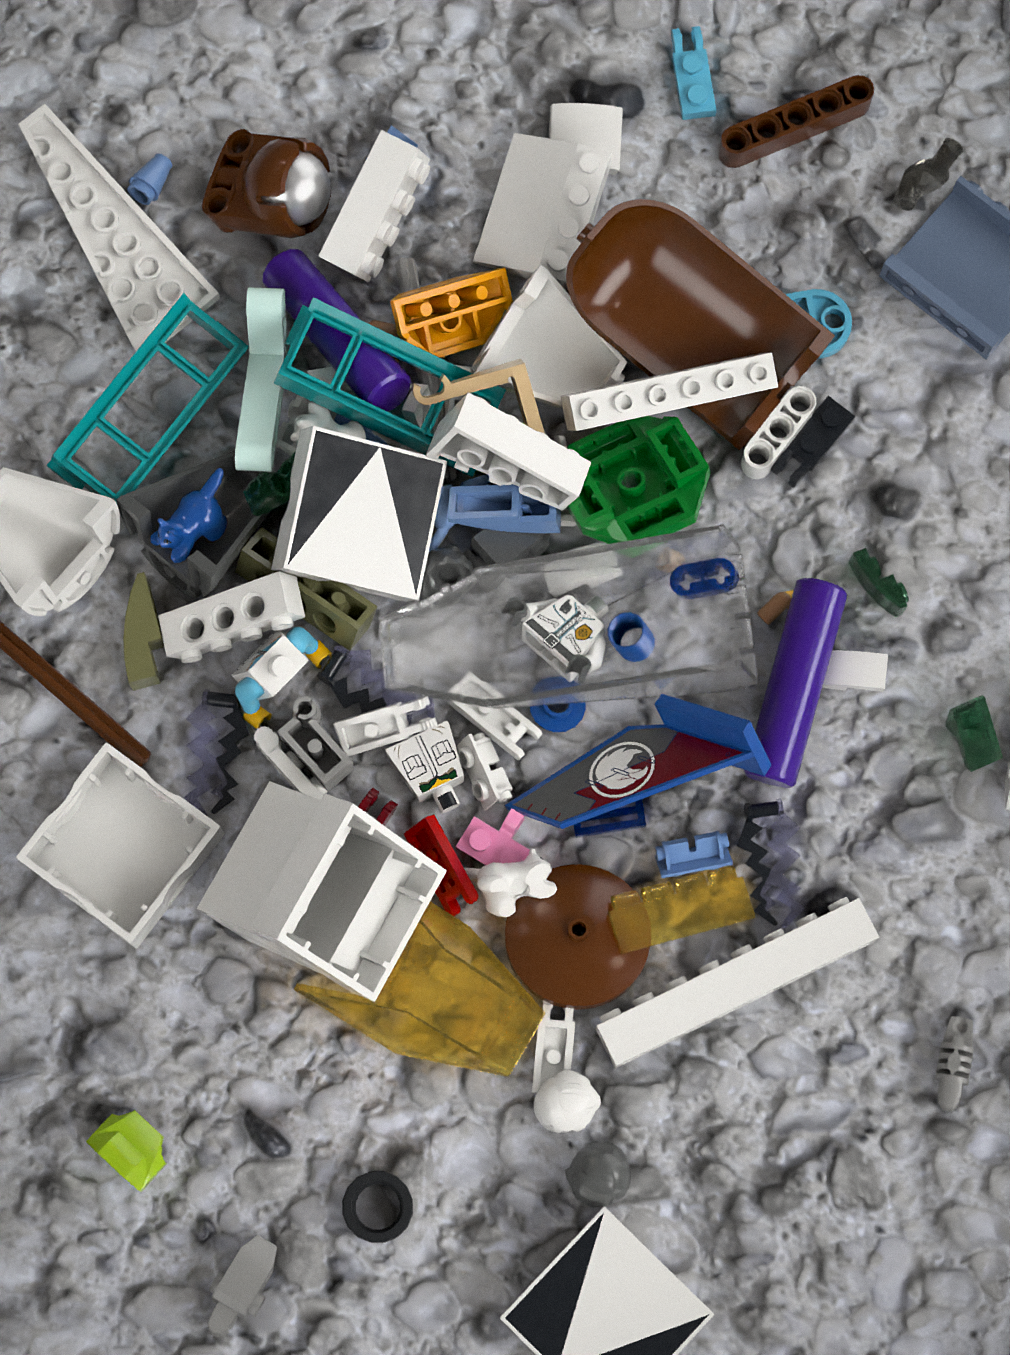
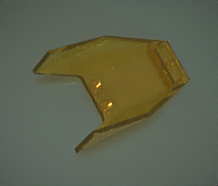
[293,901,546,1078]

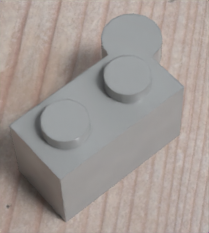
[277,696,354,793]

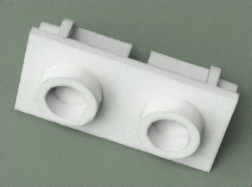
[456,732,513,811]

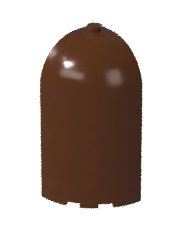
[566,199,835,450]

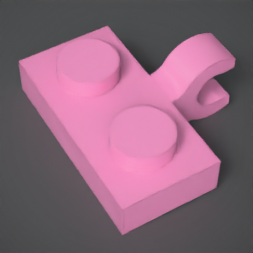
[455,809,530,866]

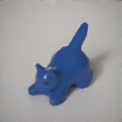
[150,468,227,563]

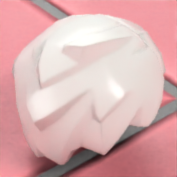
[534,1070,601,1133]

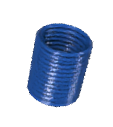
[607,612,655,662]

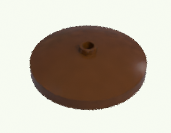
[505,864,651,1009]

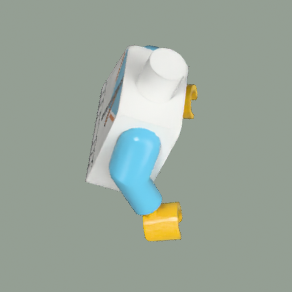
[231,627,332,729]

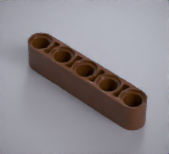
[718,75,874,168]

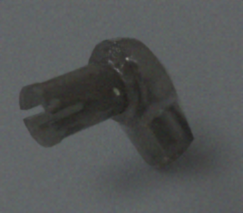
[893,138,963,211]

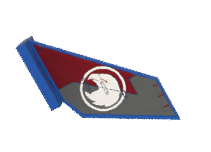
[504,693,771,829]

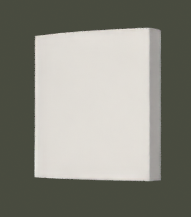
[549,103,623,175]

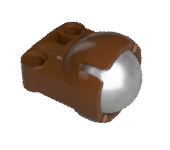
[202,129,331,238]

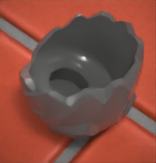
[420,545,476,608]
[565,1141,631,1208]

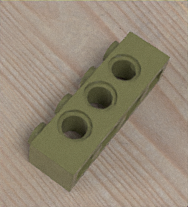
[235,527,378,651]

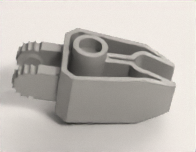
[207,1235,277,1339]

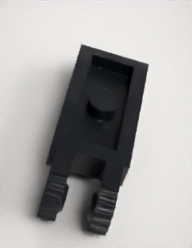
[771,396,856,488]

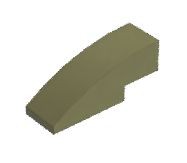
[123,572,164,691]

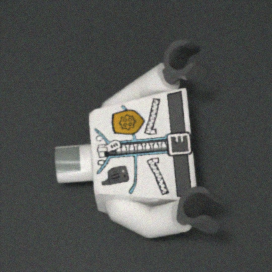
[501,595,609,683]

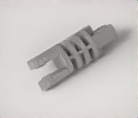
[935,1016,974,1113]

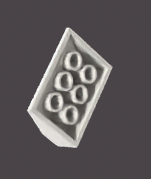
[473,133,612,290]

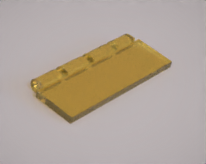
[608,865,756,955]

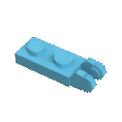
[671,26,716,120]

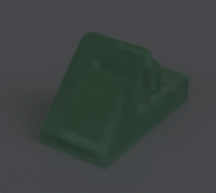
[945,695,1003,772]

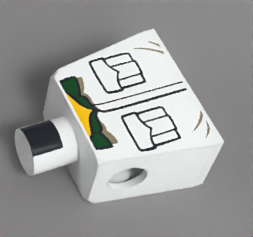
[385,721,464,813]

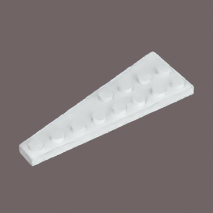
[19,103,220,352]

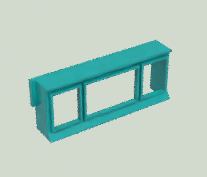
[46,293,249,504]
[274,297,506,477]

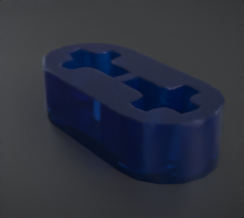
[670,558,739,599]

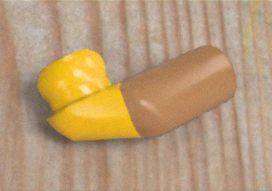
[757,590,794,625]

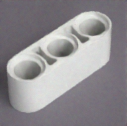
[741,386,816,479]

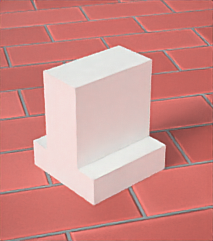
[197,781,447,1002]

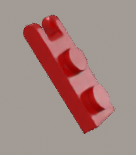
[404,814,479,917]

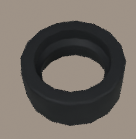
[342,1171,413,1243]

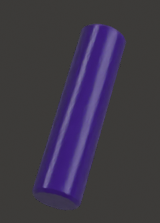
[262,249,411,412]
[744,578,848,788]

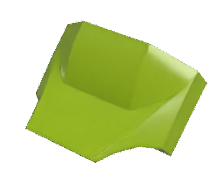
[86,1110,167,1192]

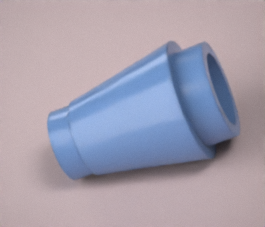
[127,153,173,205]

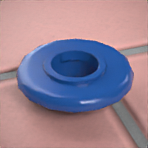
[529,678,586,733]

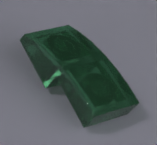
[243,451,296,516]
[848,548,909,617]

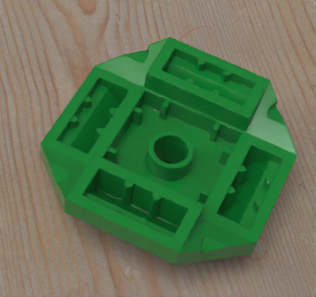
[567,416,710,553]

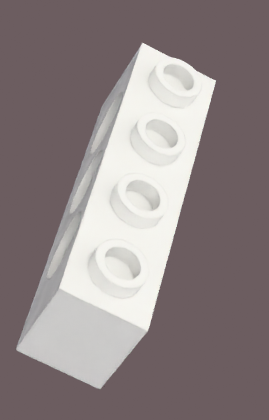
[158,571,305,663]

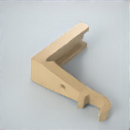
[412,359,545,434]

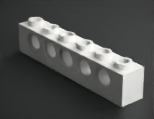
[560,353,778,431]

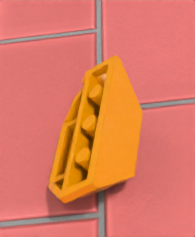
[390,268,513,358]

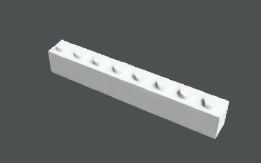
[595,897,879,1069]

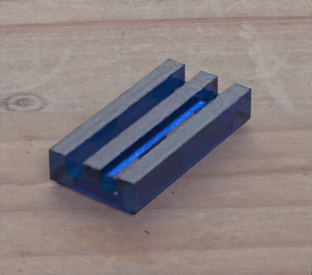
[573,799,646,838]

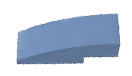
[448,484,561,533]

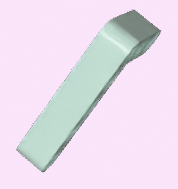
[235,287,288,472]

